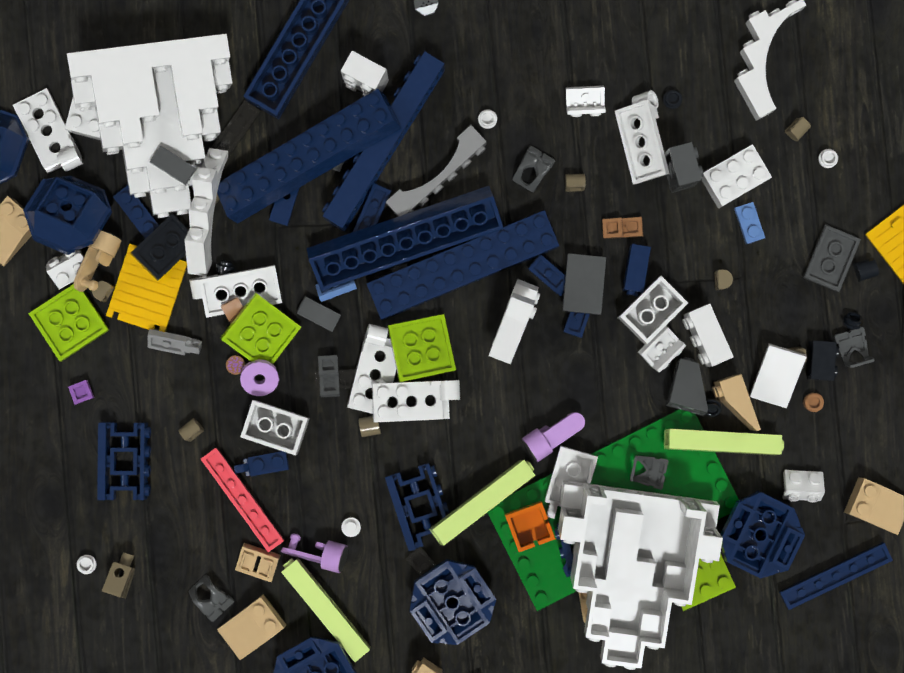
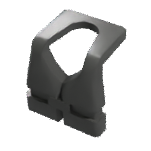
[512,146,555,192]
[834,327,875,368]
[630,455,669,490]
[188,575,234,622]

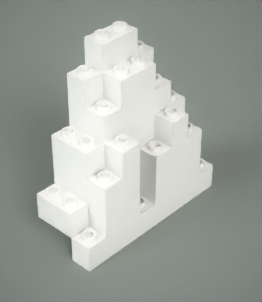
[67,34,232,218]
[558,480,723,670]

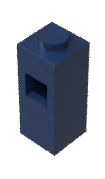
[622,244,651,296]

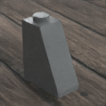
[666,357,708,416]

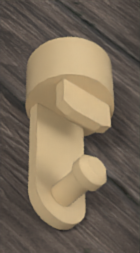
[74,230,122,292]

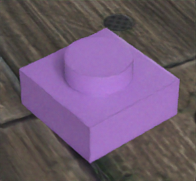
[68,380,94,405]

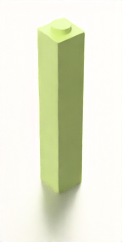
[664,429,784,455]
[429,460,535,546]
[281,558,371,662]

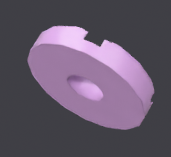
[240,359,279,396]

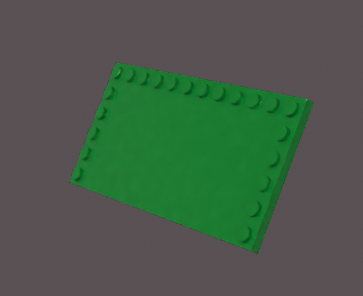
[487,409,739,611]

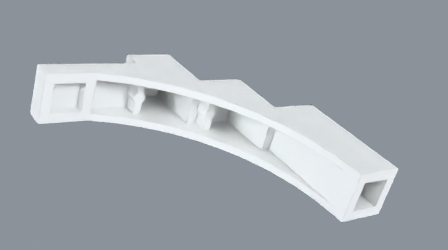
[734,0,806,121]
[185,148,228,277]

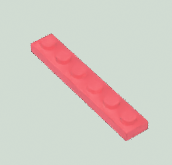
[201,447,285,552]

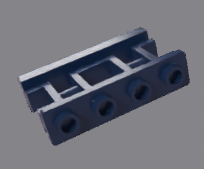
[97,422,151,500]
[385,463,449,551]

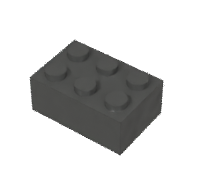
[664,142,704,193]

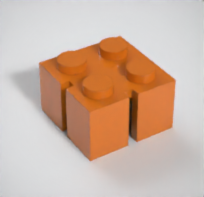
[505,501,555,553]

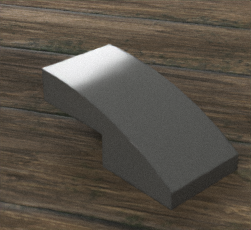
[150,146,196,185]
[296,296,341,332]
[318,355,340,397]

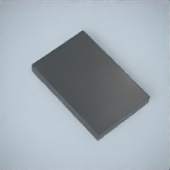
[803,225,861,292]
[562,253,606,315]

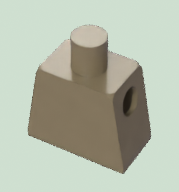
[102,552,135,599]

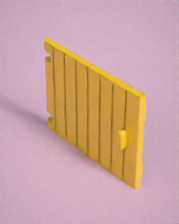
[865,205,904,284]
[106,244,187,332]

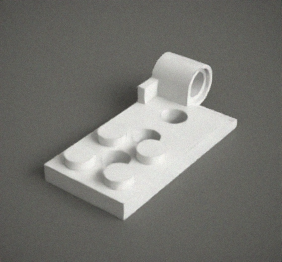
[13,88,84,174]
[615,90,670,184]
[189,265,282,318]
[347,324,396,414]
[372,380,460,422]

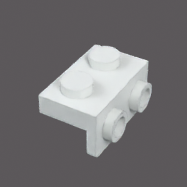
[566,85,606,117]
[46,249,84,290]
[638,326,686,372]
[783,470,825,502]

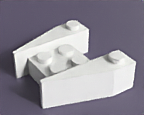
[489,279,540,364]

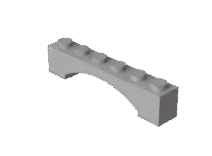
[386,125,486,217]

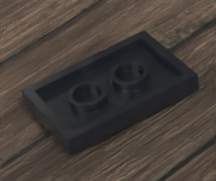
[130,213,189,281]

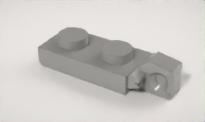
[148,329,202,355]

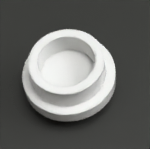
[478,110,497,129]
[818,149,838,168]
[341,517,361,537]
[77,555,97,574]

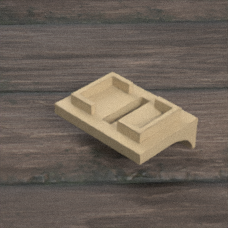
[235,543,281,582]

